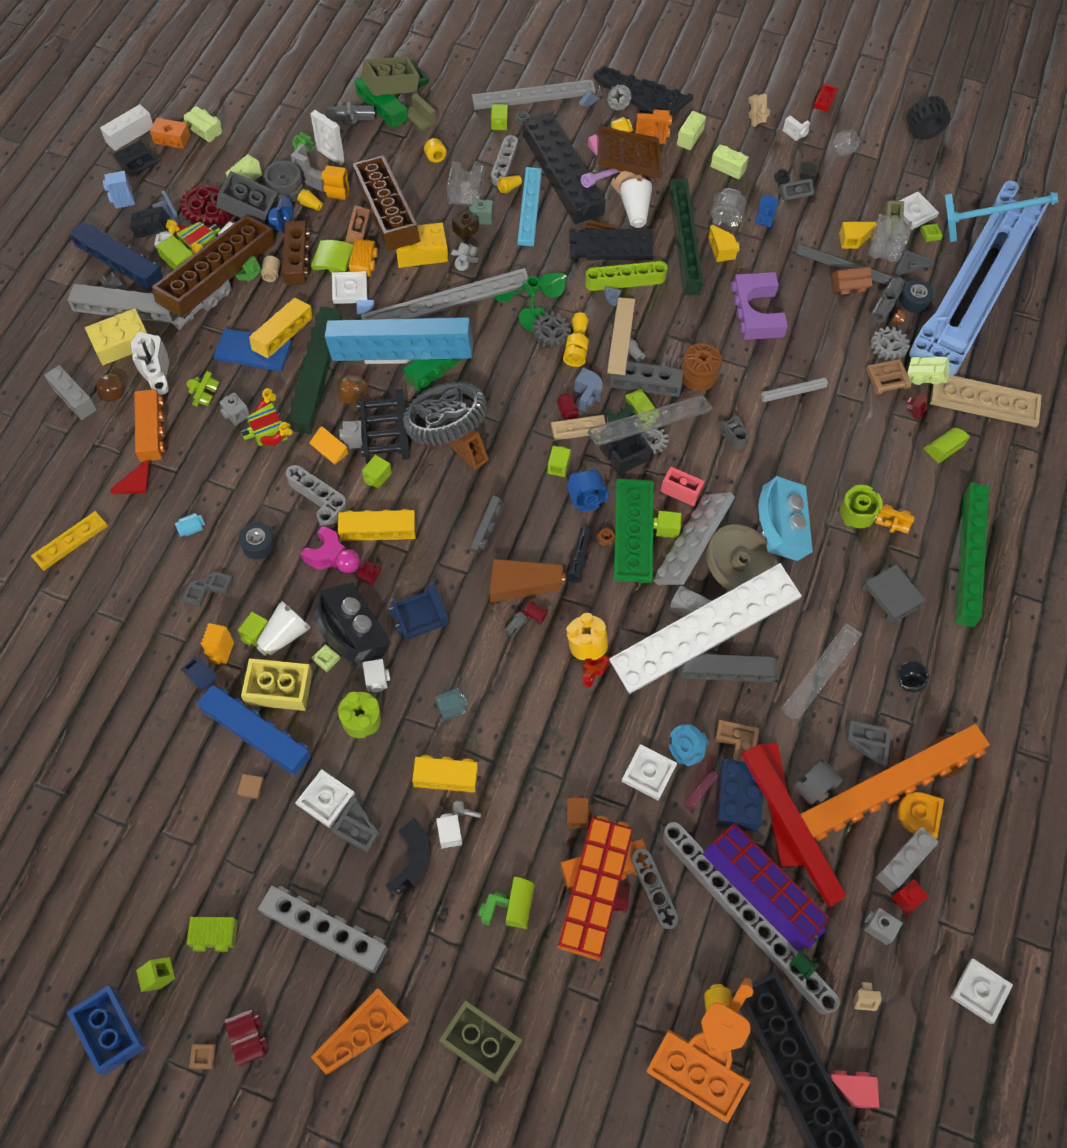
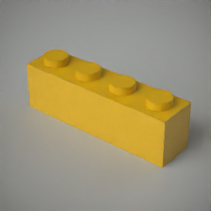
[249,298,312,358]
[338,509,416,541]

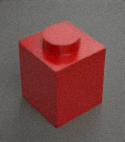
[891,880,929,915]

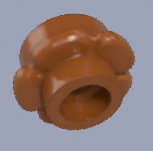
[891,309,906,325]
[597,528,615,546]

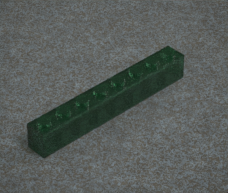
[669,179,703,296]
[286,306,343,434]

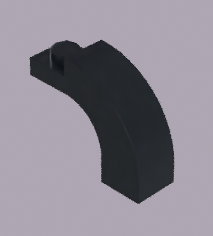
[385,817,430,896]

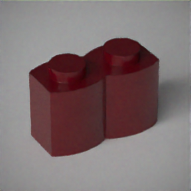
[225,1010,269,1067]

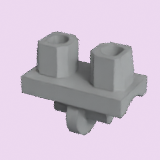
[451,242,479,271]

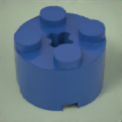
[567,469,609,512]

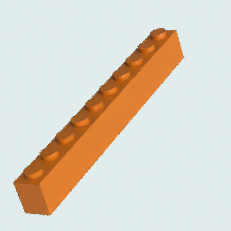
[800,724,990,842]

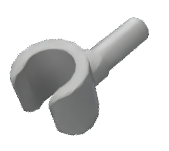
[452,801,481,818]

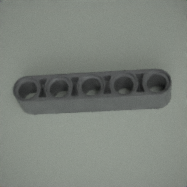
[680,654,778,682]

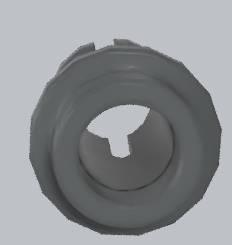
[504,612,527,638]

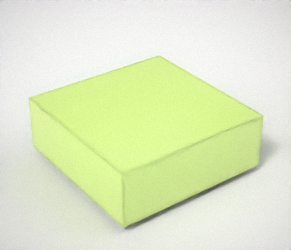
[312,644,340,672]

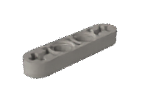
[491,135,518,186]

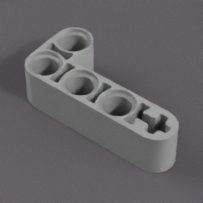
[286,465,348,530]

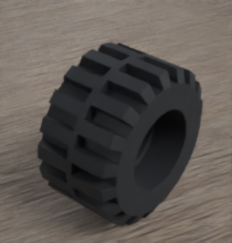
[906,96,951,140]

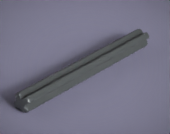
[796,244,893,286]

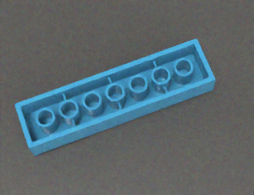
[325,317,473,361]

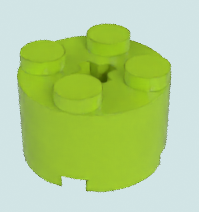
[839,485,882,528]
[338,691,382,738]

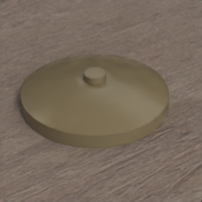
[706,524,778,591]

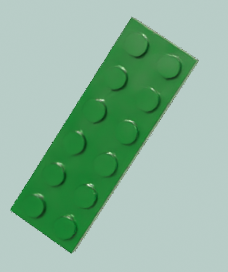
[614,479,654,583]

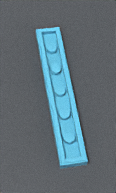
[518,167,542,246]

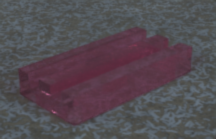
[685,771,719,811]

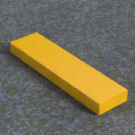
[31,511,108,571]

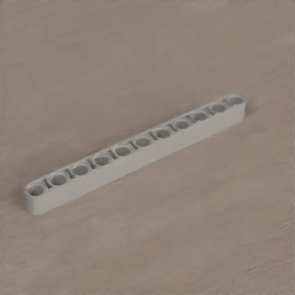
[662,822,839,1015]

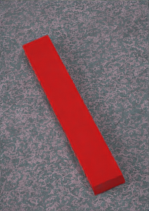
[741,744,847,907]

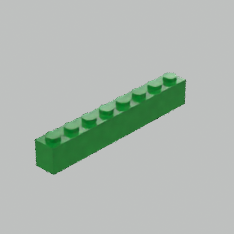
[955,482,989,627]

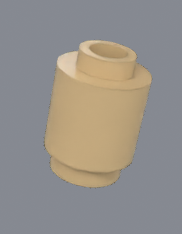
[261,256,280,282]

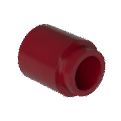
[556,393,579,420]

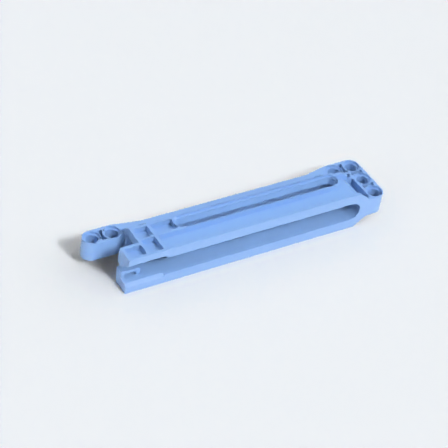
[909,181,1049,376]

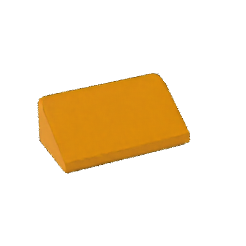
[310,426,348,465]

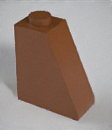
[447,430,489,470]

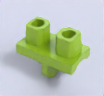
[186,371,219,407]

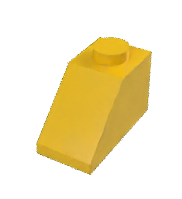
[708,225,739,262]

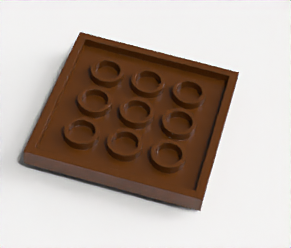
[596,125,663,179]

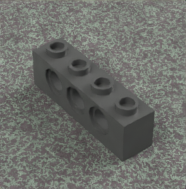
[609,361,684,397]

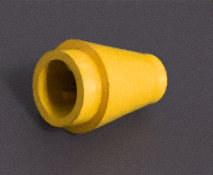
[497,175,522,194]
[297,189,323,211]
[572,313,589,336]

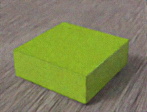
[920,224,943,242]

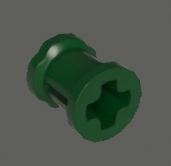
[789,949,819,980]

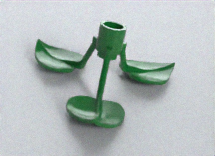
[487,273,567,333]

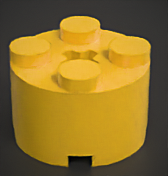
[566,613,608,660]

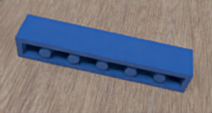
[196,685,311,777]

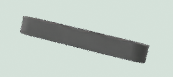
[630,848,678,929]

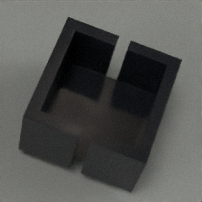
[600,422,652,475]

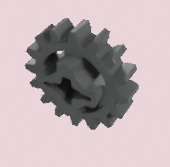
[533,312,571,349]

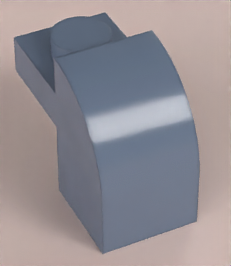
[574,368,603,412]

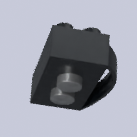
[313,582,391,667]

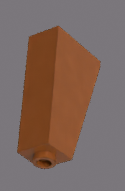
[490,559,566,602]

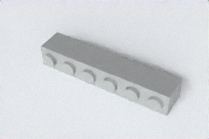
[68,284,176,324]

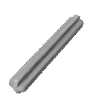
[760,377,828,402]

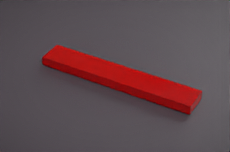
[761,743,802,868]

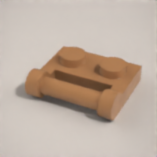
[866,359,911,395]

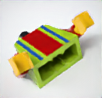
[166,220,220,253]
[240,388,292,446]

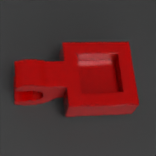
[582,655,610,688]

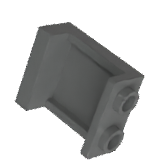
[862,565,925,626]

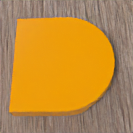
[897,792,944,839]

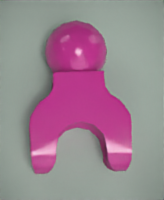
[300,526,360,574]

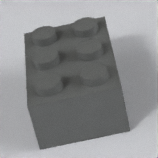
[216,171,278,224]

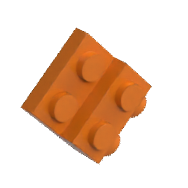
[635,110,672,144]

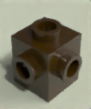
[452,210,478,240]

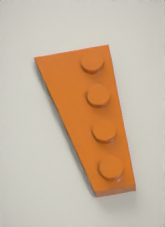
[311,988,409,1075]

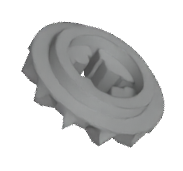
[607,84,631,110]

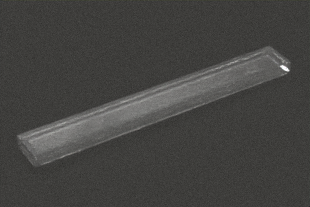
[587,395,712,446]

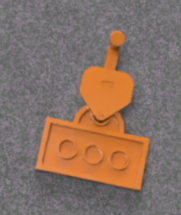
[646,978,753,1123]

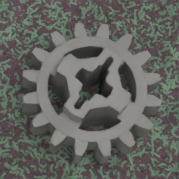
[871,326,910,361]

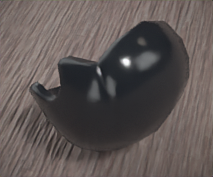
[898,660,929,693]

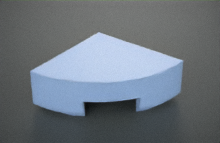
[357,300,374,318]

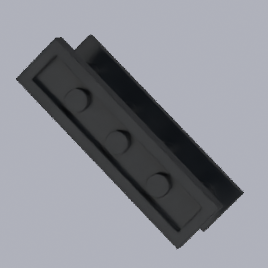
[357,389,410,464]

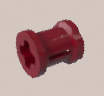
[523,600,549,625]

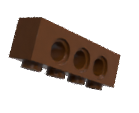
[282,221,310,285]

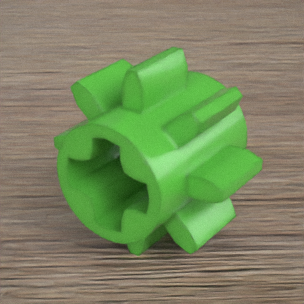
[293,132,313,152]

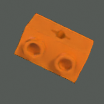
[150,118,190,149]

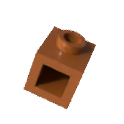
[566,795,592,828]

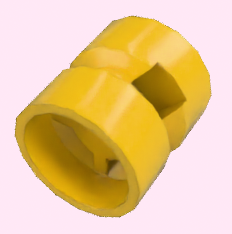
[563,333,589,367]

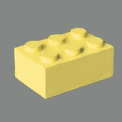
[85,308,147,366]
[241,659,313,711]

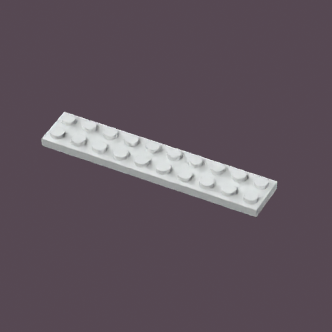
[609,563,801,694]

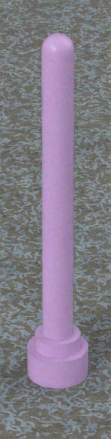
[581,168,619,188]

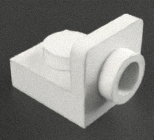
[783,116,810,141]

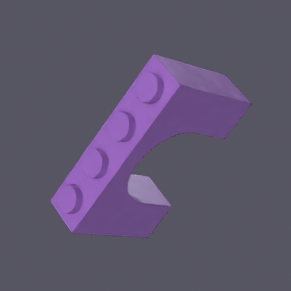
[731,272,788,340]

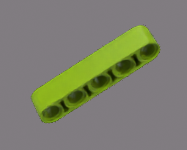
[585,261,668,291]

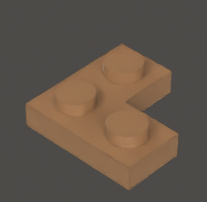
[715,720,759,762]

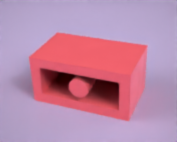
[661,467,705,506]

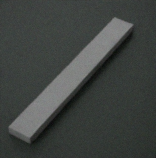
[472,79,596,110]

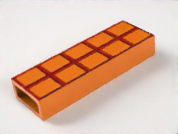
[557,816,634,961]

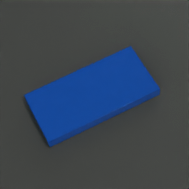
[214,329,292,372]

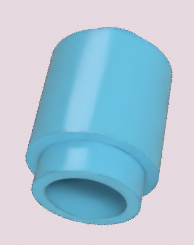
[175,513,205,537]

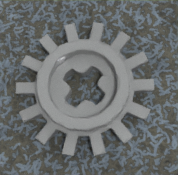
[640,426,669,454]

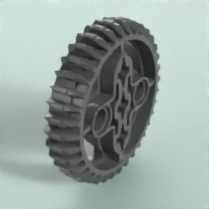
[403,381,487,446]

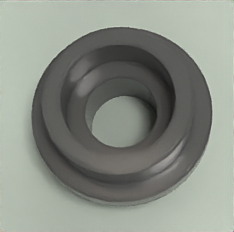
[515,110,531,126]

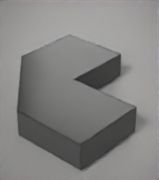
[182,571,234,607]

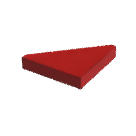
[110,461,150,494]

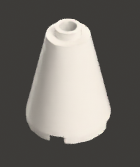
[619,178,652,228]
[256,601,311,655]

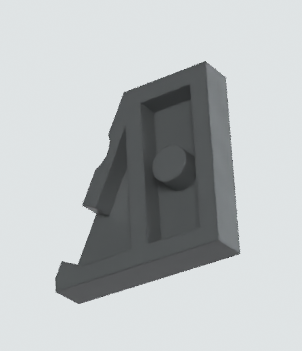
[846,720,891,768]
[331,797,379,853]

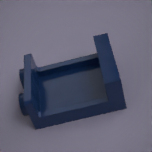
[389,584,449,640]

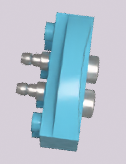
[759,476,813,561]

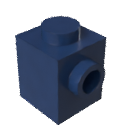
[180,656,217,690]

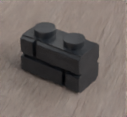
[130,206,170,238]

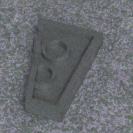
[470,496,505,553]

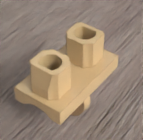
[749,94,770,127]

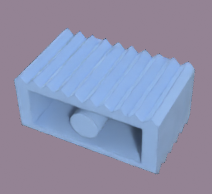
[103,171,135,209]

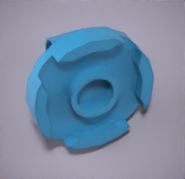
[669,724,709,766]

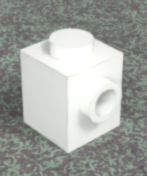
[363,659,390,692]

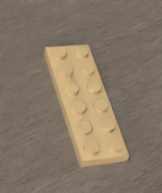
[930,375,1042,427]

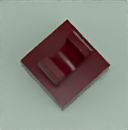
[906,394,927,420]
[355,560,382,586]

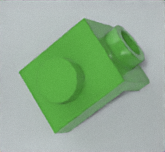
[235,256,262,281]
[479,892,509,926]

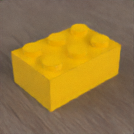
[396,222,448,268]

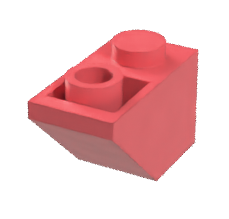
[828,1070,879,1109]

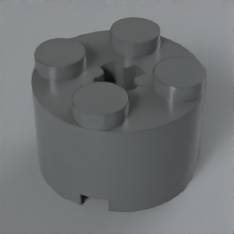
[792,758,843,807]

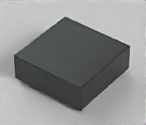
[799,162,818,180]

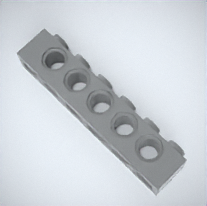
[258,885,388,974]

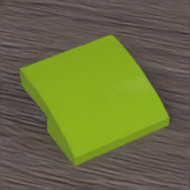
[311,240,353,274]

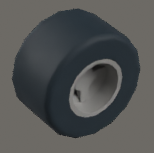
[900,280,934,313]
[239,522,276,559]

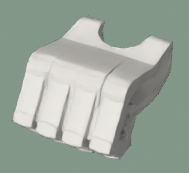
[131,332,169,396]

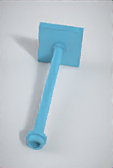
[945,192,1058,242]

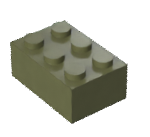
[362,57,419,96]
[439,1000,522,1084]

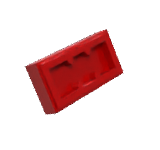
[813,84,838,113]

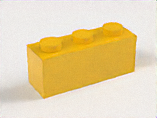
[412,755,478,792]

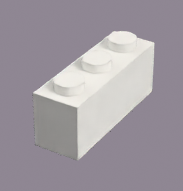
[100,105,153,151]

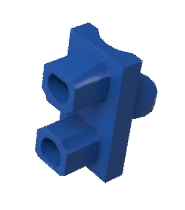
[755,194,778,227]

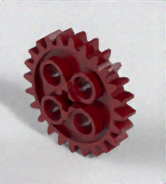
[180,183,234,227]

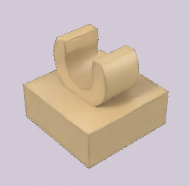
[853,982,882,1011]

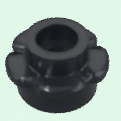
[774,169,790,185]

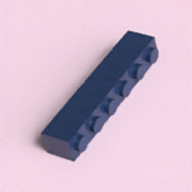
[70,221,163,291]

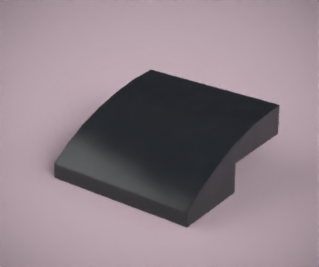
[113,140,159,177]

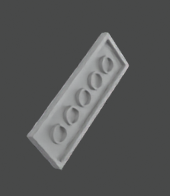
[653,492,735,585]

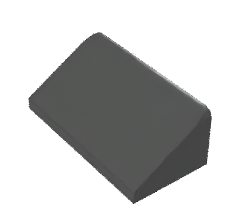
[778,178,815,201]

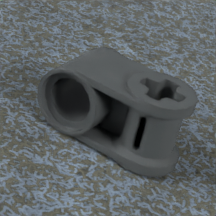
[719,415,749,451]

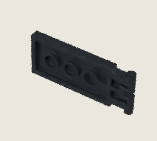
[569,229,653,260]

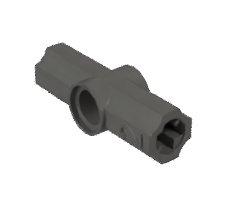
[326,102,375,124]
[871,277,906,323]

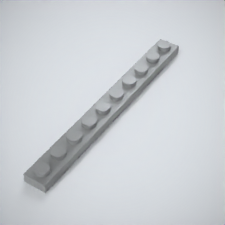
[361,268,528,320]

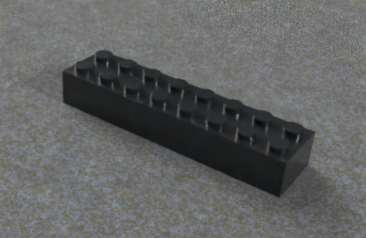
[523,112,606,224]
[733,972,865,1148]

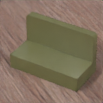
[407,93,436,131]

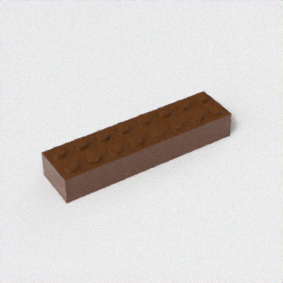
[352,155,421,251]
[152,215,274,318]

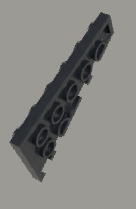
[593,66,694,117]

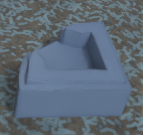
[579,90,599,107]
[604,286,621,307]

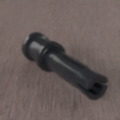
[566,527,592,583]

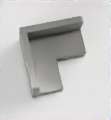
[291,144,324,192]

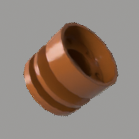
[682,343,721,391]

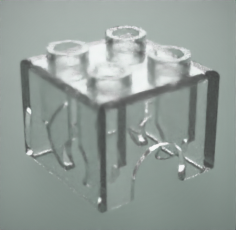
[447,162,485,206]
[867,214,912,262]

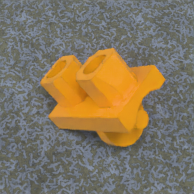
[875,504,915,534]

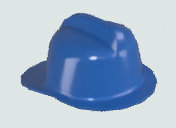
[267,197,293,234]

